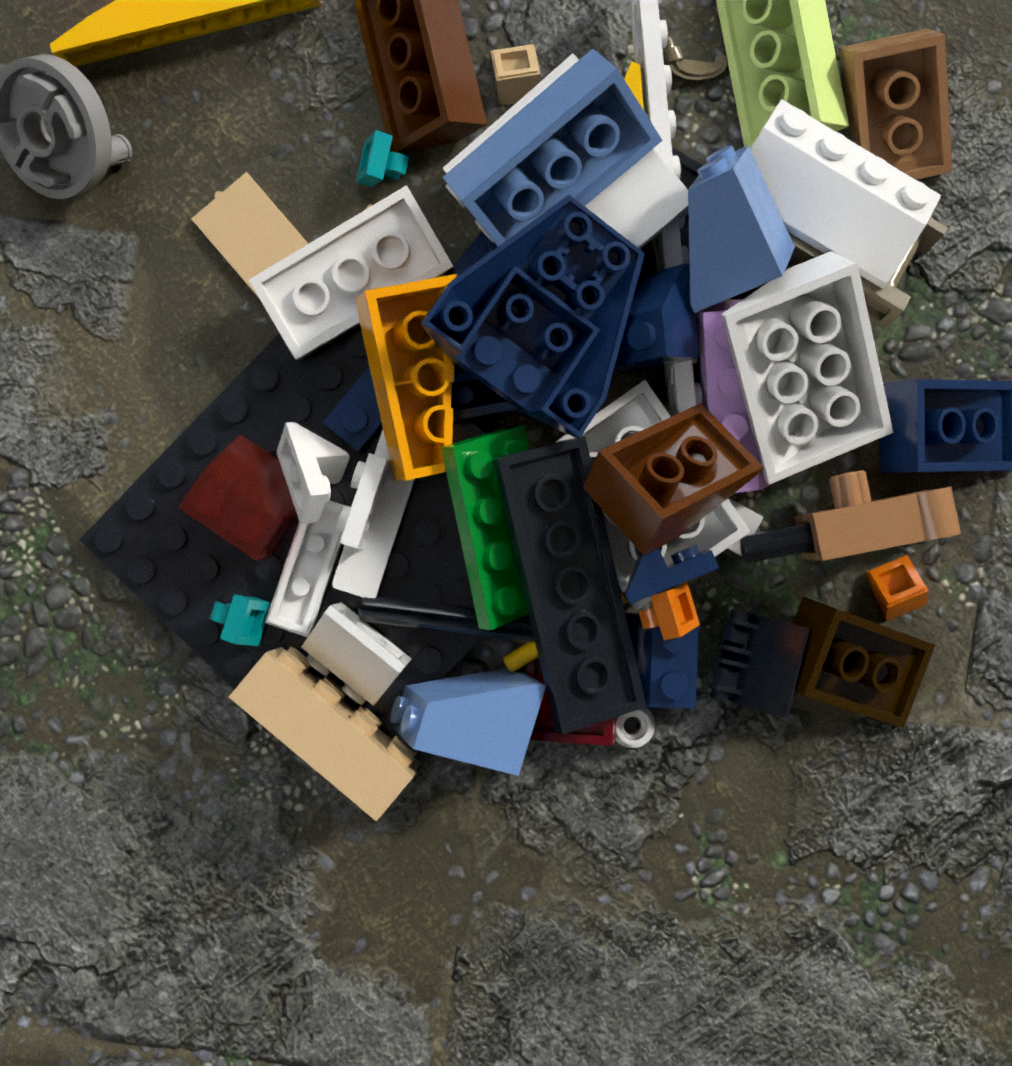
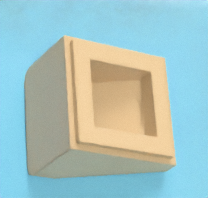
[491,44,541,105]

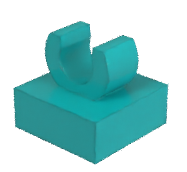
[355,130,409,188]
[210,594,271,646]

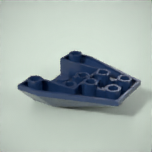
[420,195,645,438]

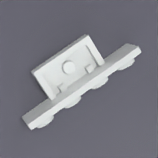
[332,430,415,598]

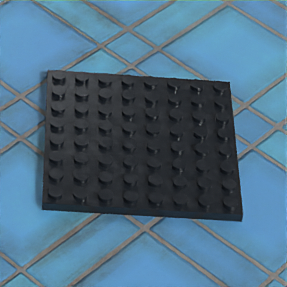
[79,324,485,789]

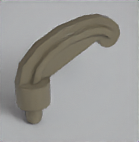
[663,37,727,82]

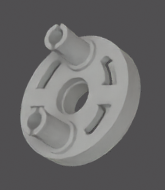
[0,54,132,199]

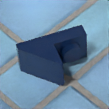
[624,545,719,604]

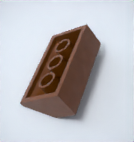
[354,0,487,155]

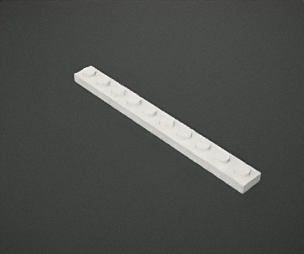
[629,0,702,417]

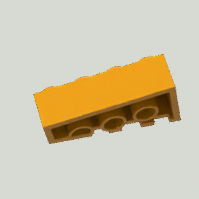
[355,274,457,481]

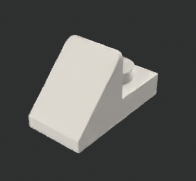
[276,422,350,524]

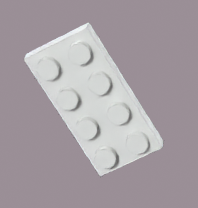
[249,185,454,360]

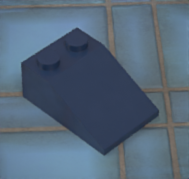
[879,379,1012,473]

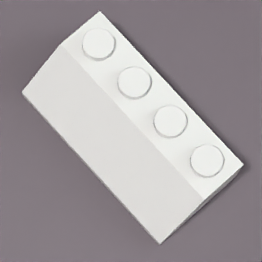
[751,99,941,289]

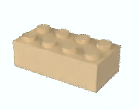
[229,646,420,821]

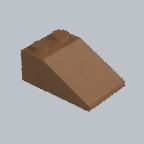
[839,29,952,180]

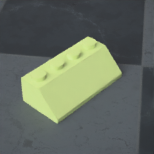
[716,0,849,149]

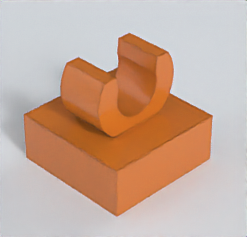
[638,581,700,641]

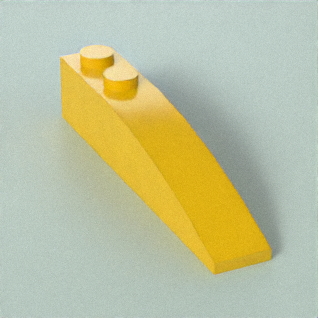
[50,0,322,67]

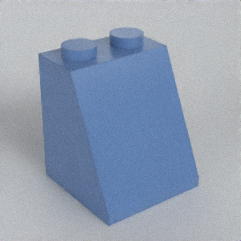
[688,145,795,313]
[390,668,546,776]

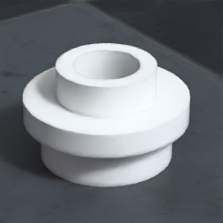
[615,707,655,748]

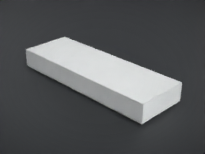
[265,500,344,637]

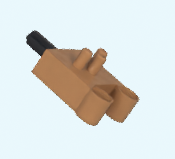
[740,470,961,563]

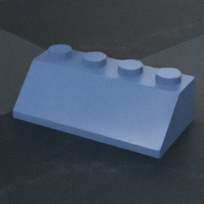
[442,49,663,246]

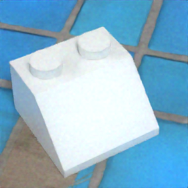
[301,602,412,706]

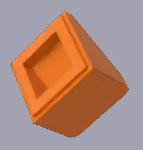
[866,555,929,621]

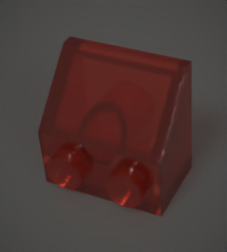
[178,434,297,560]

